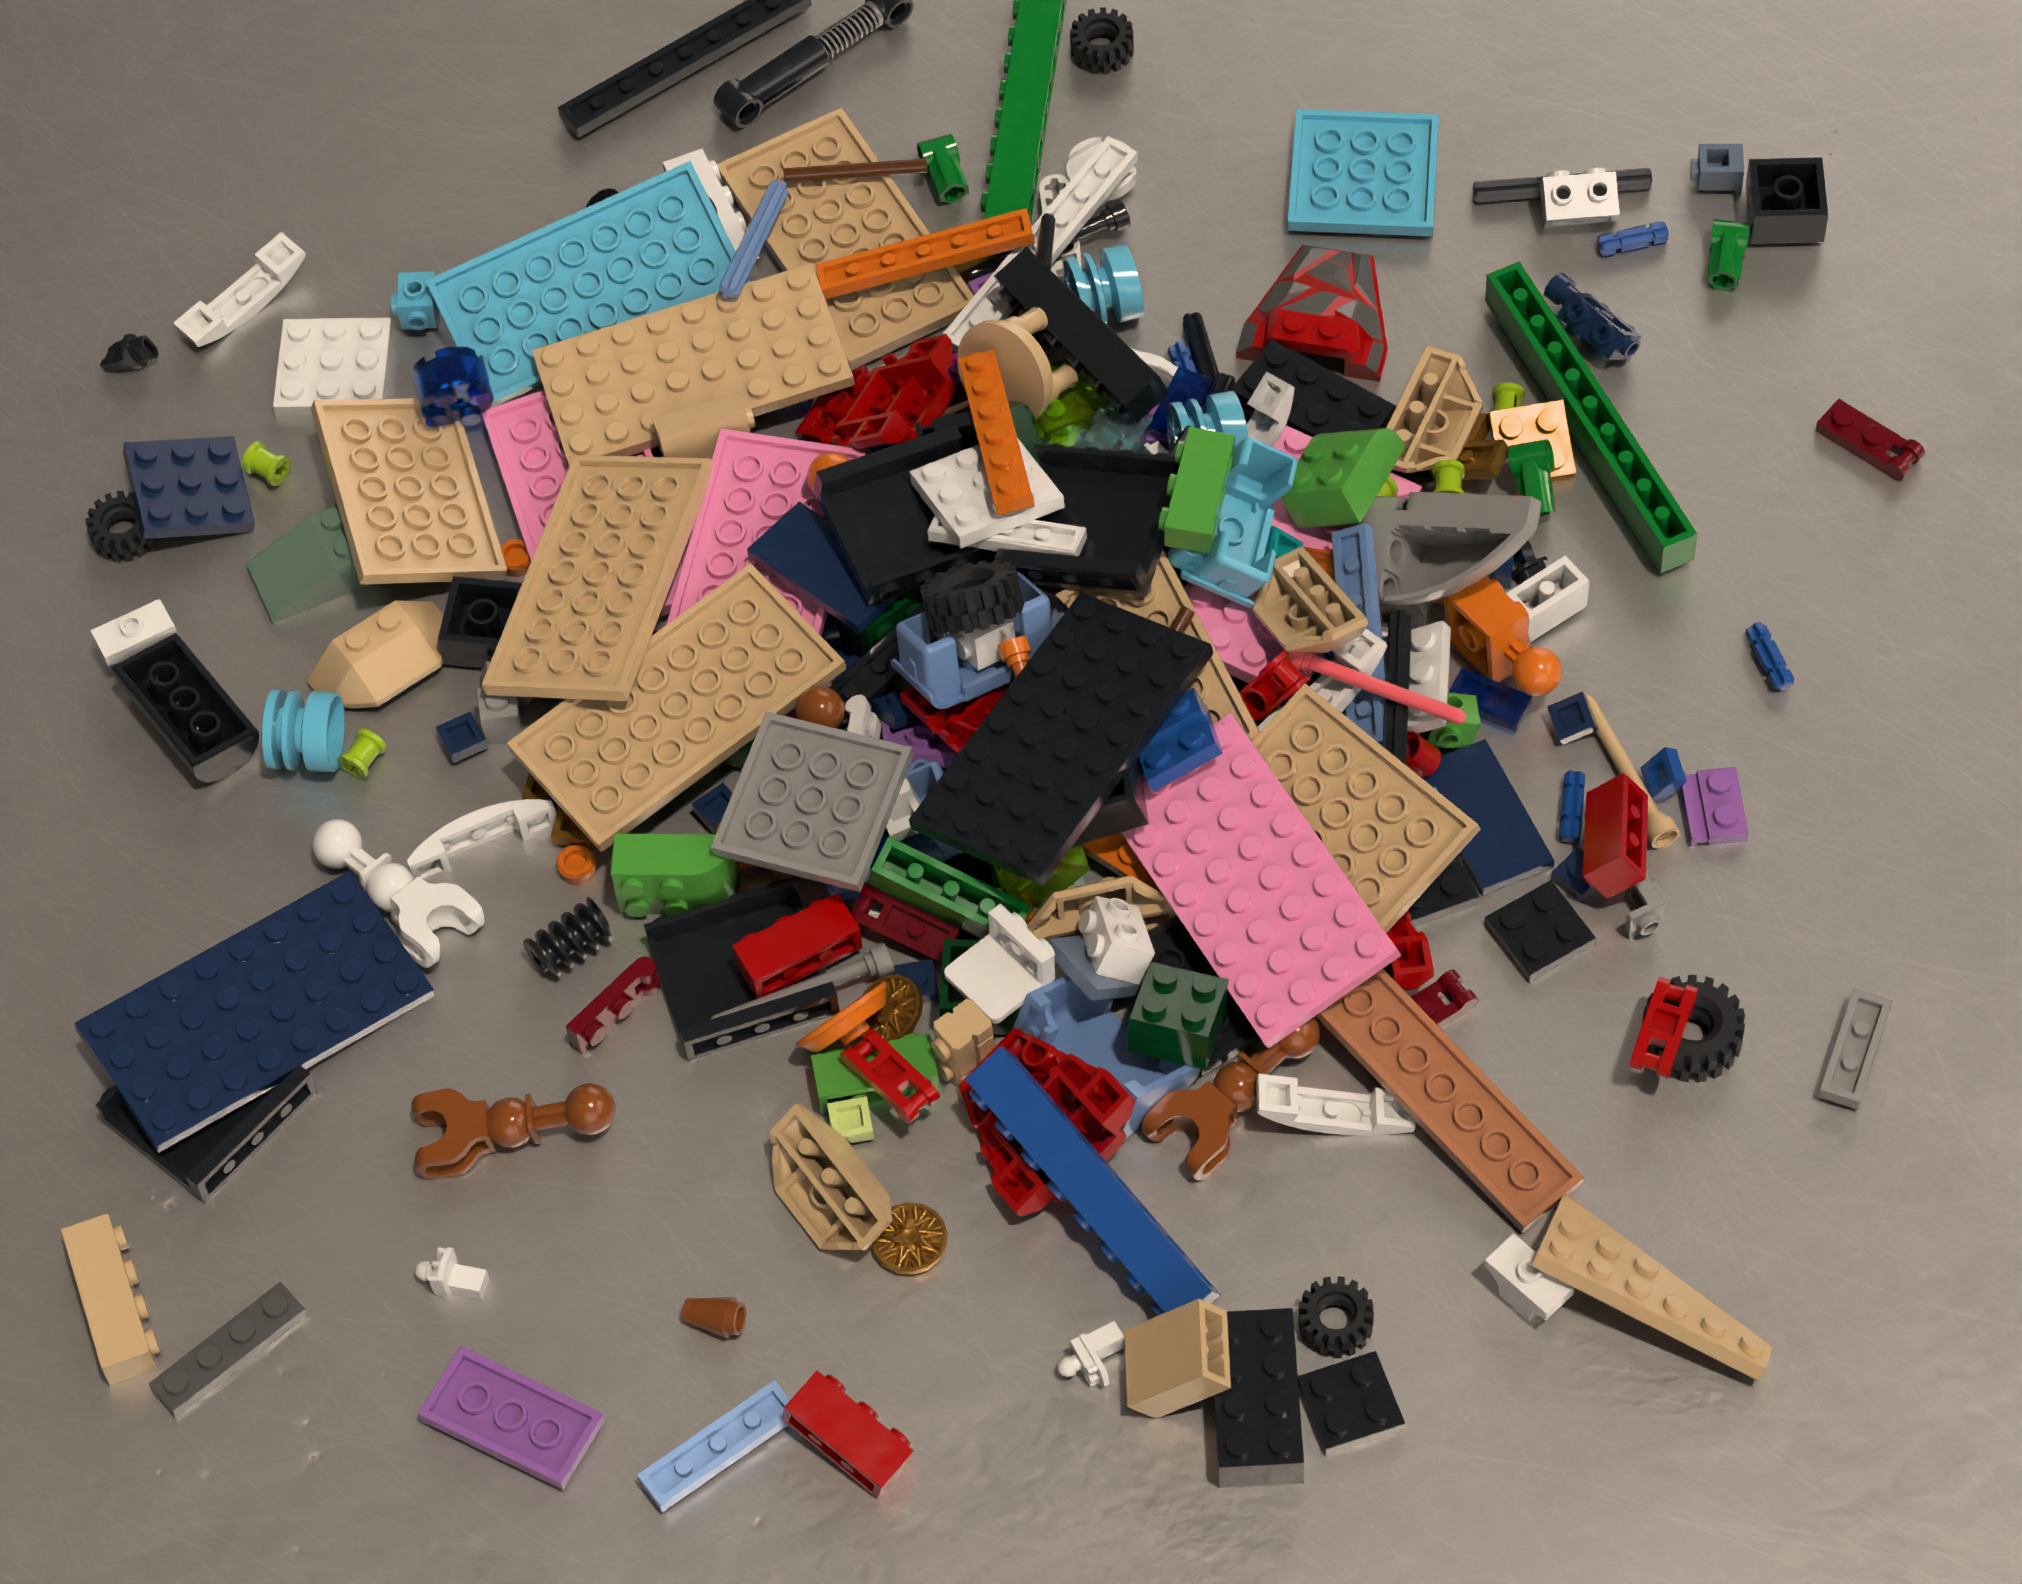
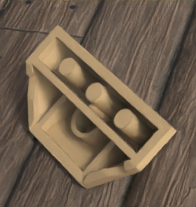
[1386,345,1483,474]
[1253,546,1368,653]
[307,600,443,708]
[1027,876,1177,942]
[770,1103,892,1250]

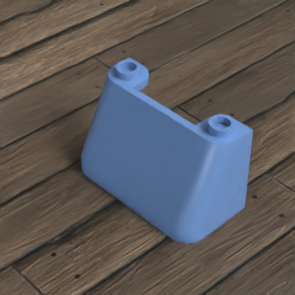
[1013,975,1200,1139]

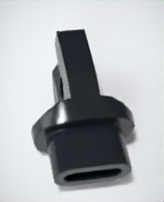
[100,333,159,372]
[1512,541,1548,583]

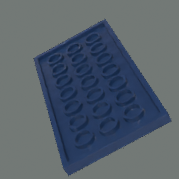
[75,871,434,1153]

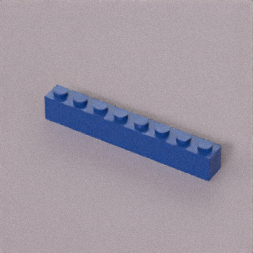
[965,1046,1221,1316]

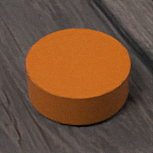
[500,539,531,577]
[556,845,597,885]

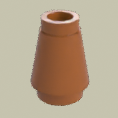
[682,1297,747,1338]

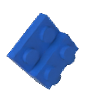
[1138,688,1223,791]

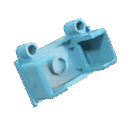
[1168,437,1298,609]

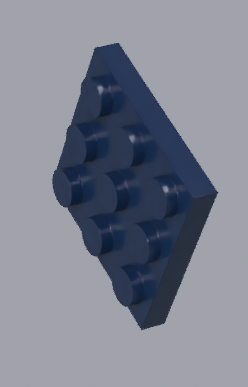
[123,436,255,539]

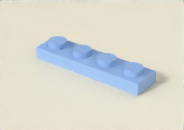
[637,1380,790,1512]

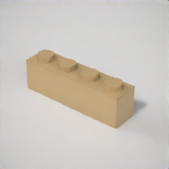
[61,1213,160,1386]

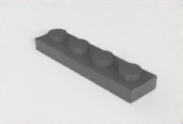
[148,1281,308,1418]

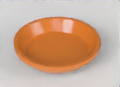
[795,981,888,1053]

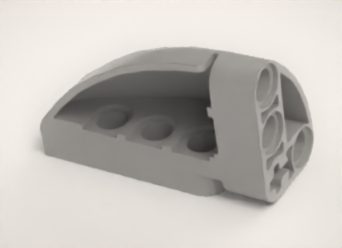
[1362,492,1542,606]

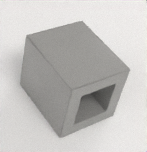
[477,688,523,745]

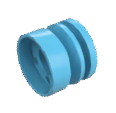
[1063,243,1144,325]
[1167,391,1249,450]
[261,689,345,772]

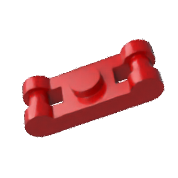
[1629,976,1699,1079]
[839,1028,940,1124]

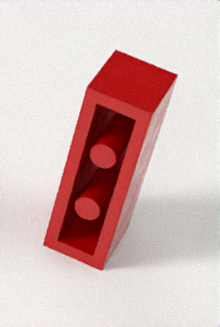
[1582,773,1648,899]
[732,893,863,999]
[781,1370,914,1499]

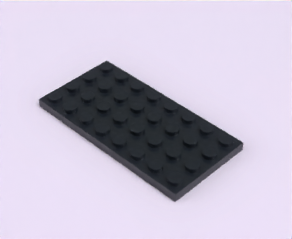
[909,592,1214,886]

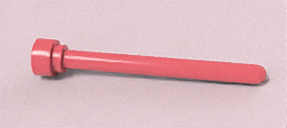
[1287,652,1466,724]

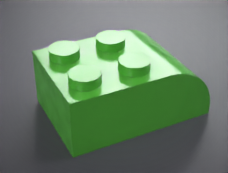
[1281,428,1406,528]
[611,834,740,917]

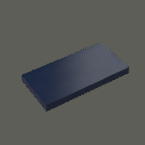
[747,501,903,634]
[1422,739,1555,895]

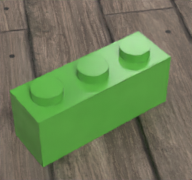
[1158,427,1235,554]
[811,1033,941,1116]

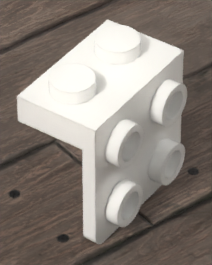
[944,904,1055,1024]

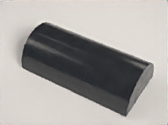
[111,633,259,782]

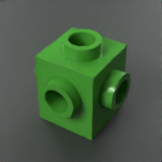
[1423,692,1481,749]

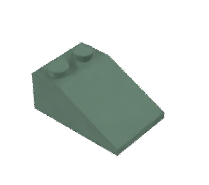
[246,504,371,623]

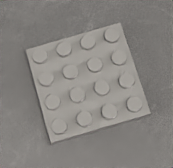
[710,711,914,892]

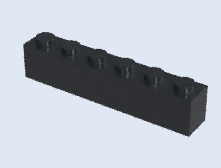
[994,247,1170,423]

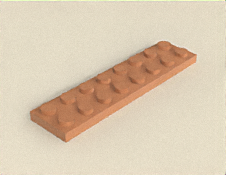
[1316,969,1584,1233]

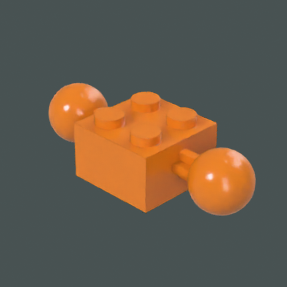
[1430,576,1562,696]

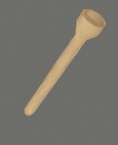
[1586,695,1680,849]

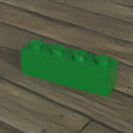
[868,836,1032,939]

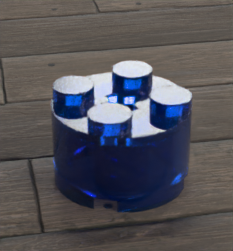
[412,347,494,427]

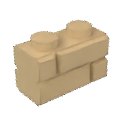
[931,999,995,1087]

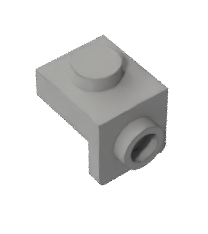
[1625,874,1666,939]

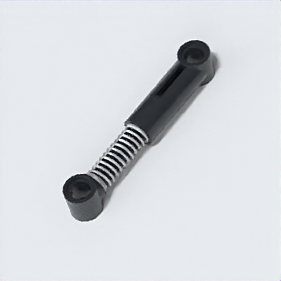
[713,0,914,128]

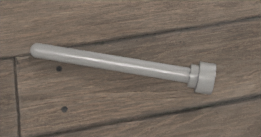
[710,942,895,1020]

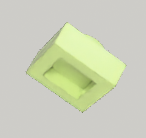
[827,1096,874,1143]

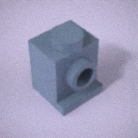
[1690,144,1744,195]

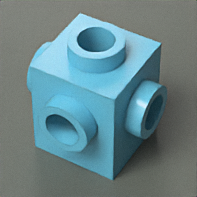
[391,271,440,330]

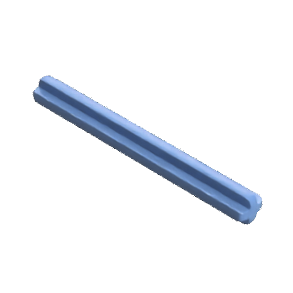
[719,180,789,299]

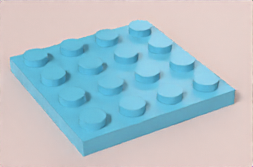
[1288,109,1439,236]

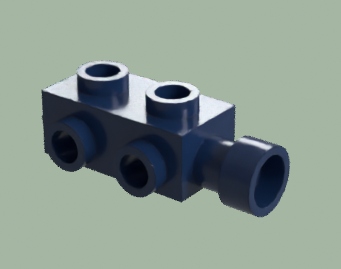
[1544,273,1642,362]

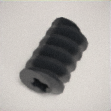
[523,897,613,977]

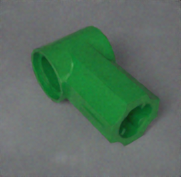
[917,133,969,205]
[1707,219,1750,291]
[1508,439,1556,516]

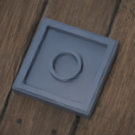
[1048,935,1145,1001]

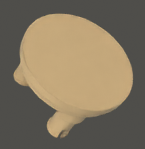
[957,307,1078,420]

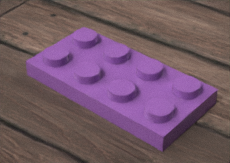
[418,1346,605,1490]

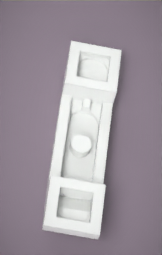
[173,232,306,347]
[1247,372,1295,447]
[1258,629,1387,732]
[407,799,556,882]
[1256,1074,1416,1136]

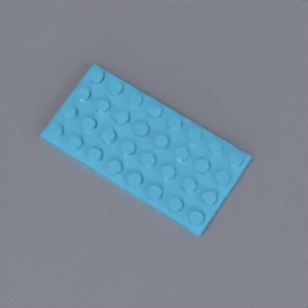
[425,161,750,409]

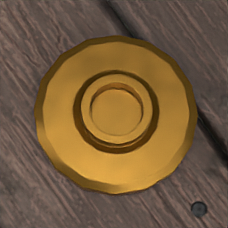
[861,974,923,1041]
[872,1202,948,1275]

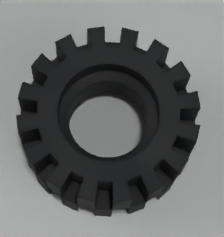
[1070,7,1134,74]
[85,491,157,563]
[1298,1276,1374,1358]

